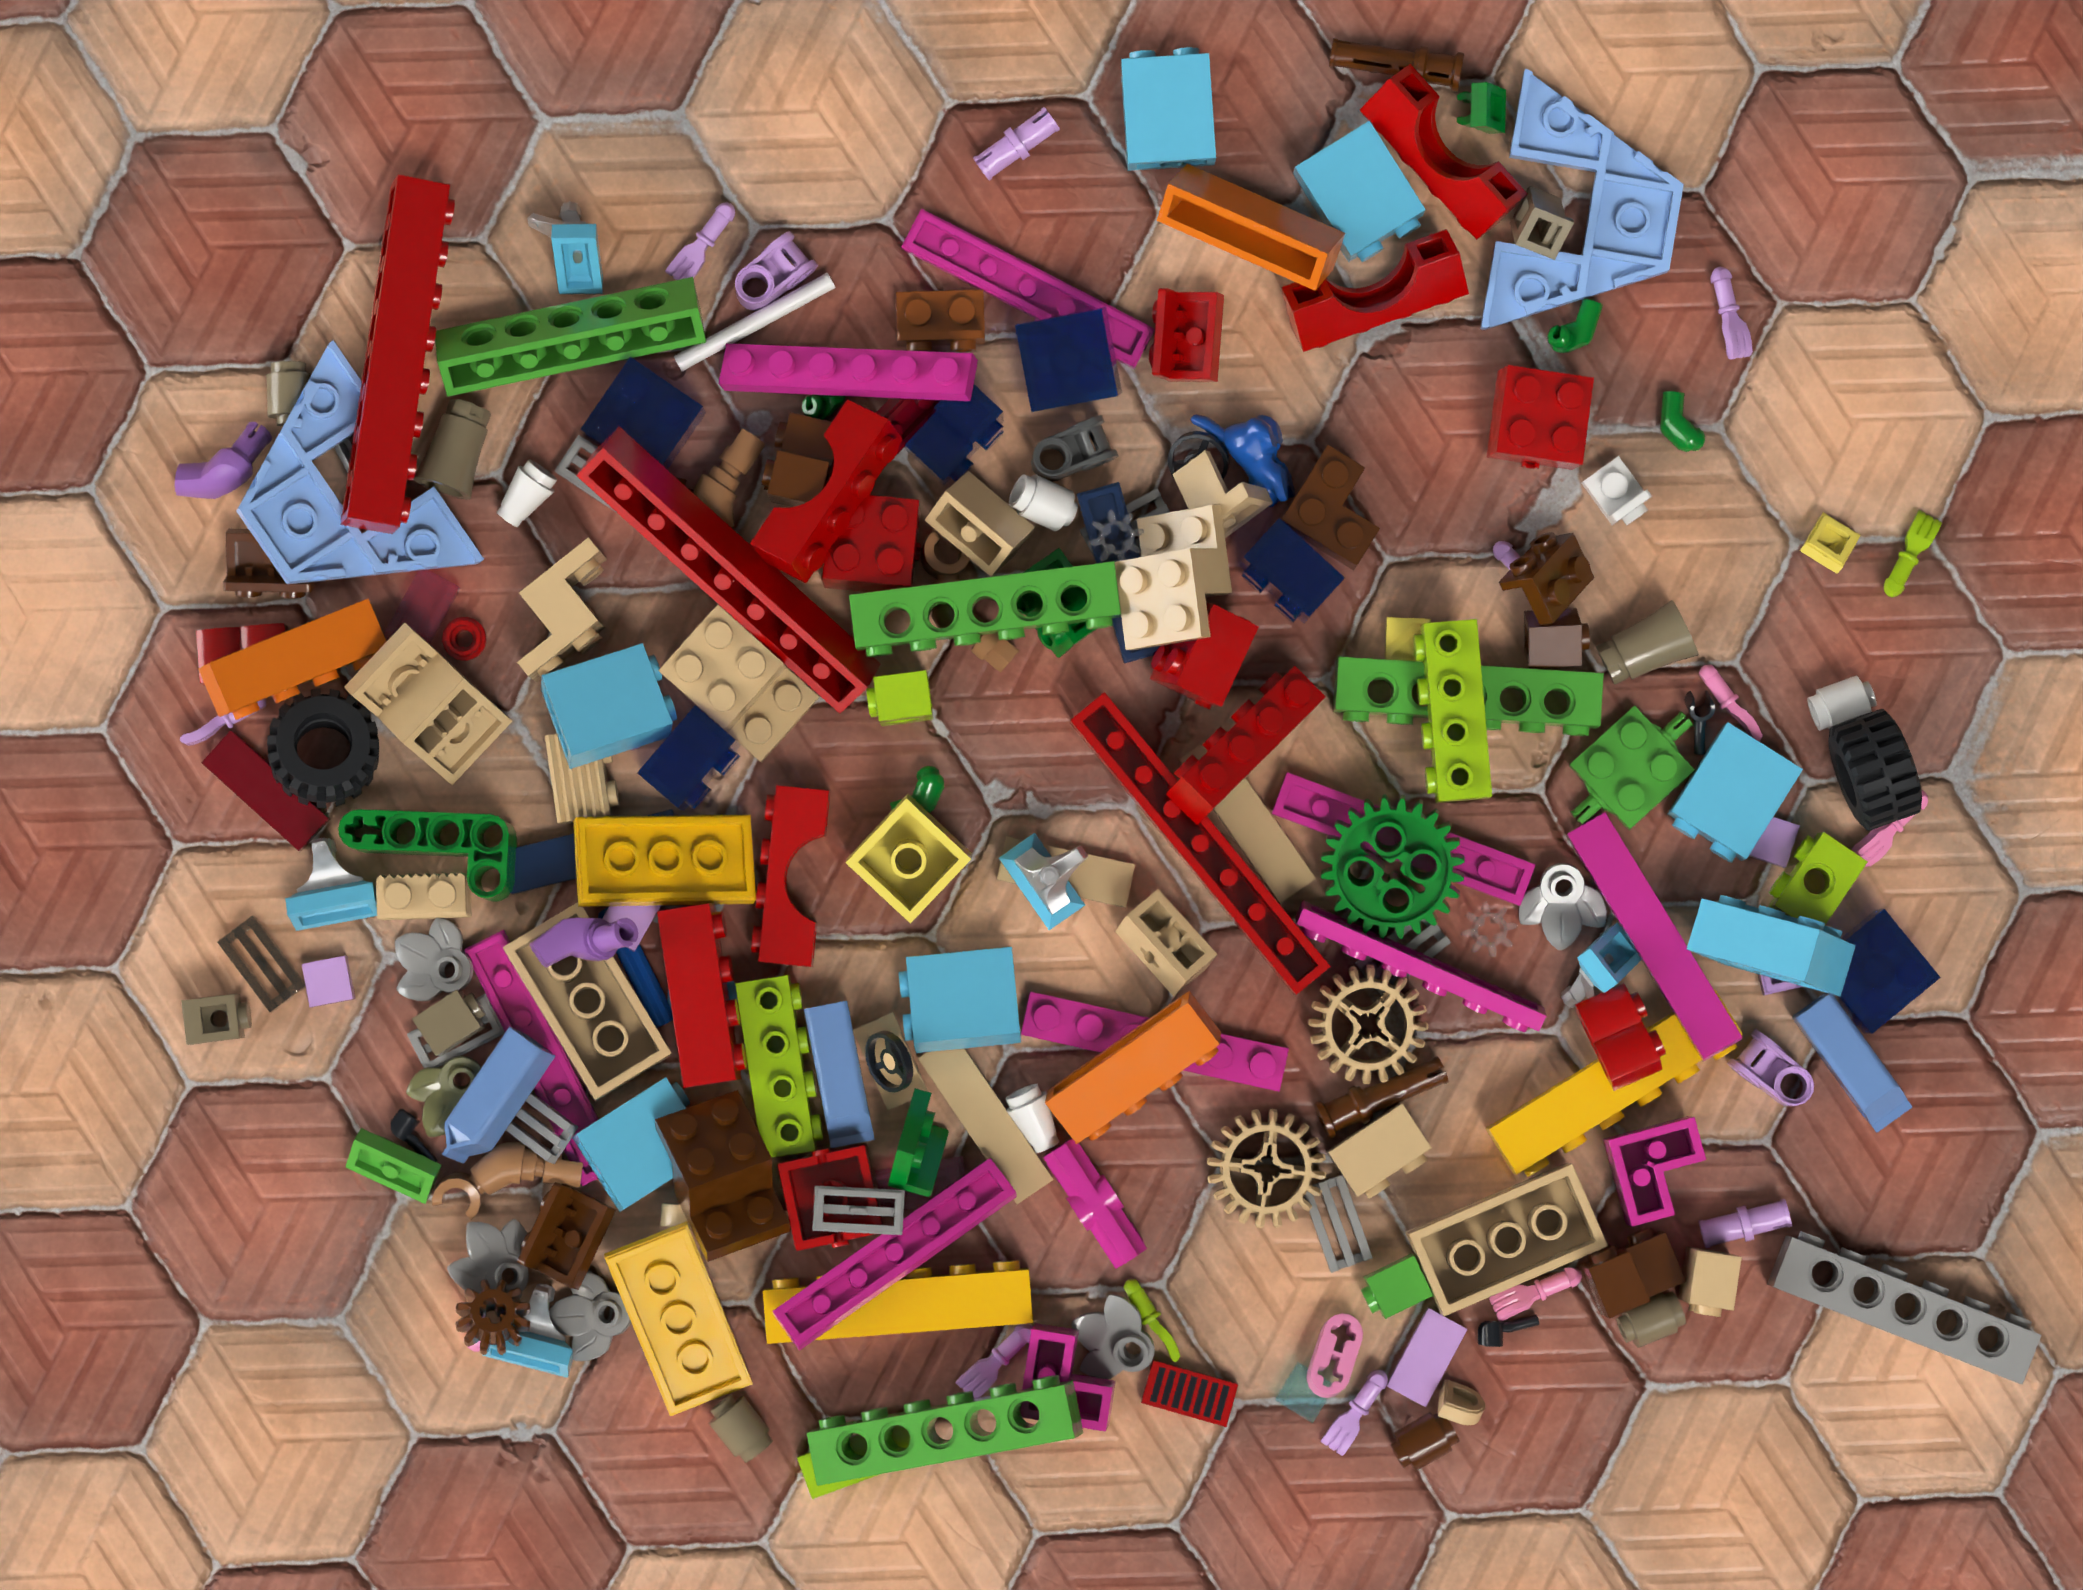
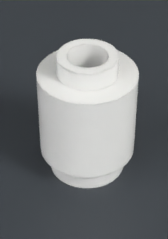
[1009,474,1078,531]
[1807,676,1877,731]

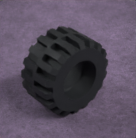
[267,688,379,808]
[1828,709,1922,831]

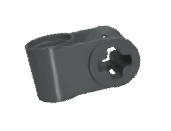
[1031,415,1119,482]

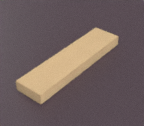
[1179,742,1316,904]
[918,1048,1054,1204]

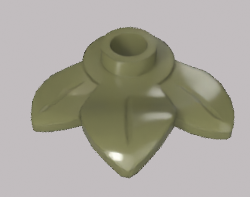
[406,1056,481,1137]

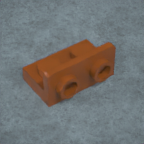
[896,290,985,352]

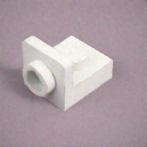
[1581,456,1652,525]

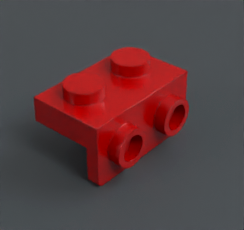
[1149,288,1224,382]

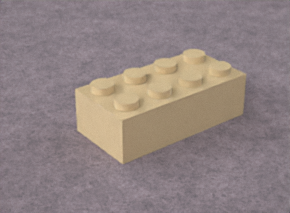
[503,902,672,1101]
[1405,1163,1608,1316]

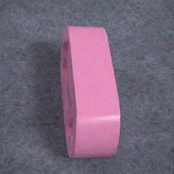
[1306,1313,1363,1398]

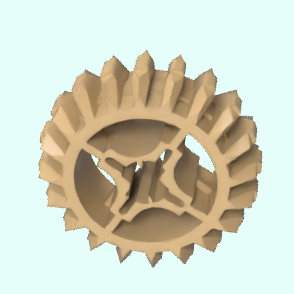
[1308,964,1428,1084]
[1207,1109,1326,1228]

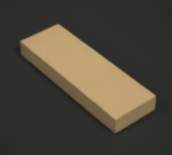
[997,836,1135,908]

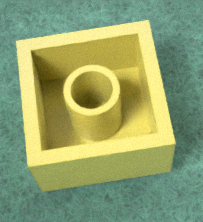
[846,794,972,924]

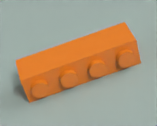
[1157,164,1345,291]
[198,598,387,720]
[1045,990,1221,1144]

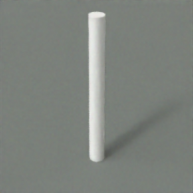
[674,273,836,371]

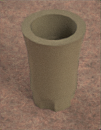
[413,399,491,500]
[1596,600,1699,685]

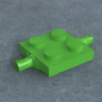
[1569,705,1695,831]

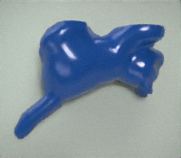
[1190,414,1295,507]

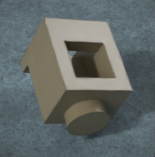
[1510,186,1574,260]
[181,994,252,1045]

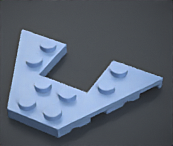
[1480,69,1684,330]
[236,340,484,584]

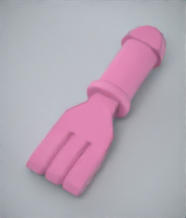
[1699,664,1762,742]
[1852,790,1928,867]
[1489,1267,1582,1321]

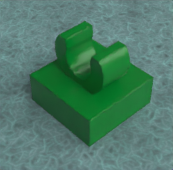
[1457,82,1506,134]

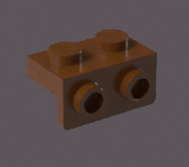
[223,528,318,599]
[1499,532,1595,625]
[517,1182,616,1290]

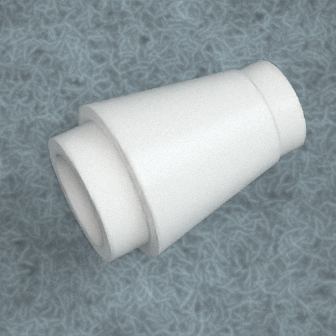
[497,459,557,527]
[1006,1084,1059,1153]

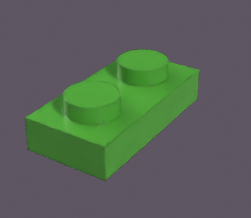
[345,1128,441,1204]

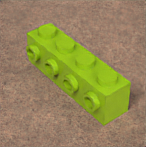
[1414,619,1492,803]
[735,975,824,1158]

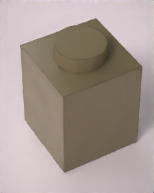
[412,990,486,1056]

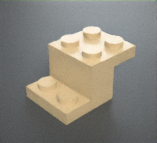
[1114,505,1232,650]
[517,537,607,682]
[658,604,820,763]
[344,623,512,785]

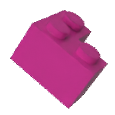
[1603,1116,1706,1226]
[1020,1323,1116,1432]

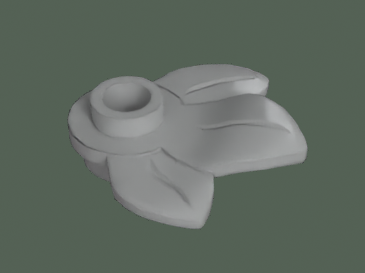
[1519,863,1607,950]
[395,918,473,1001]
[447,1219,529,1293]
[549,1272,631,1361]
[1071,1294,1155,1379]

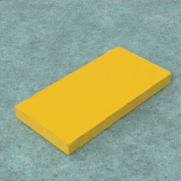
[573,815,756,907]
[604,1221,753,1416]

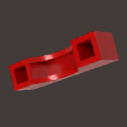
[1360,64,1528,240]
[1281,229,1469,352]
[750,399,903,583]
[751,785,831,967]

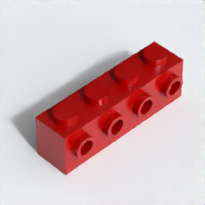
[1166,666,1326,825]
[657,903,747,1088]

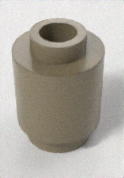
[266,361,311,426]
[1616,1291,1686,1348]
[709,1395,773,1463]

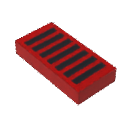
[1141,1359,1238,1427]

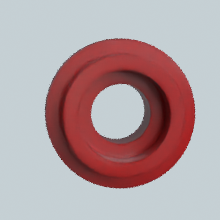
[442,617,487,661]

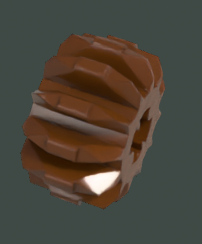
[456,1279,531,1355]

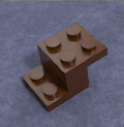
[655,1090,790,1262]

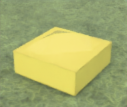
[1800,512,1861,574]
[1385,617,1431,662]

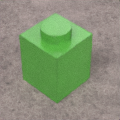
[1361,1254,1434,1319]

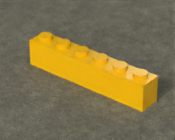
[1485,989,1743,1177]
[763,1260,1033,1344]

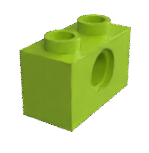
[866,670,934,726]
[1769,832,1868,925]

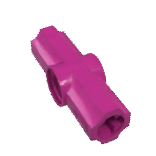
[1043,1138,1147,1269]

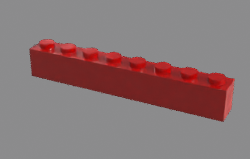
[340,174,455,534]
[576,426,881,714]
[1070,692,1331,995]

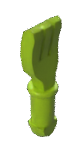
[1884,510,1942,598]
[1123,1279,1180,1362]

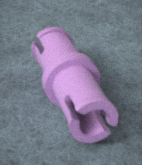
[973,107,1060,181]
[1699,1199,1792,1248]

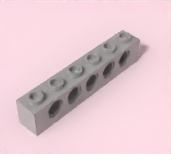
[1767,1231,2041,1385]

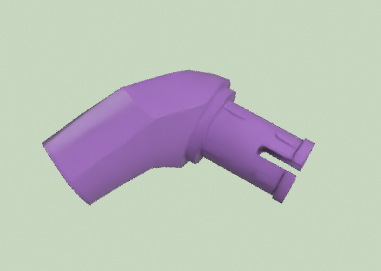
[175,421,272,499]
[530,918,639,968]

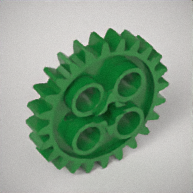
[1321,794,1465,939]

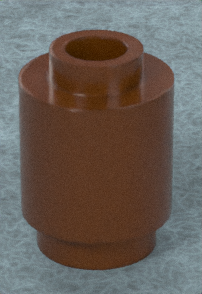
[1390,1412,1460,1472]

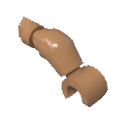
[693,428,766,529]
[920,530,1019,673]
[432,1142,583,1220]

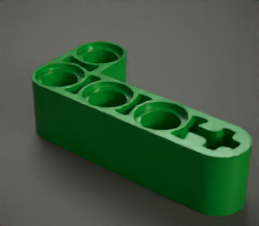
[338,809,517,902]

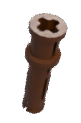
[1329,38,1464,92]
[1314,1056,1449,1140]

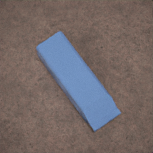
[1791,993,1912,1133]
[804,1001,875,1148]
[442,1026,556,1164]

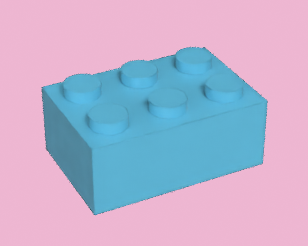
[1687,895,1856,996]

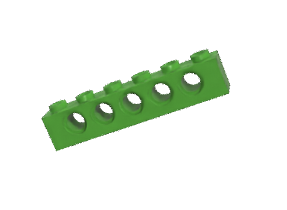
[435,277,706,397]
[849,561,1121,657]
[1333,657,1604,736]
[807,1375,1083,1486]

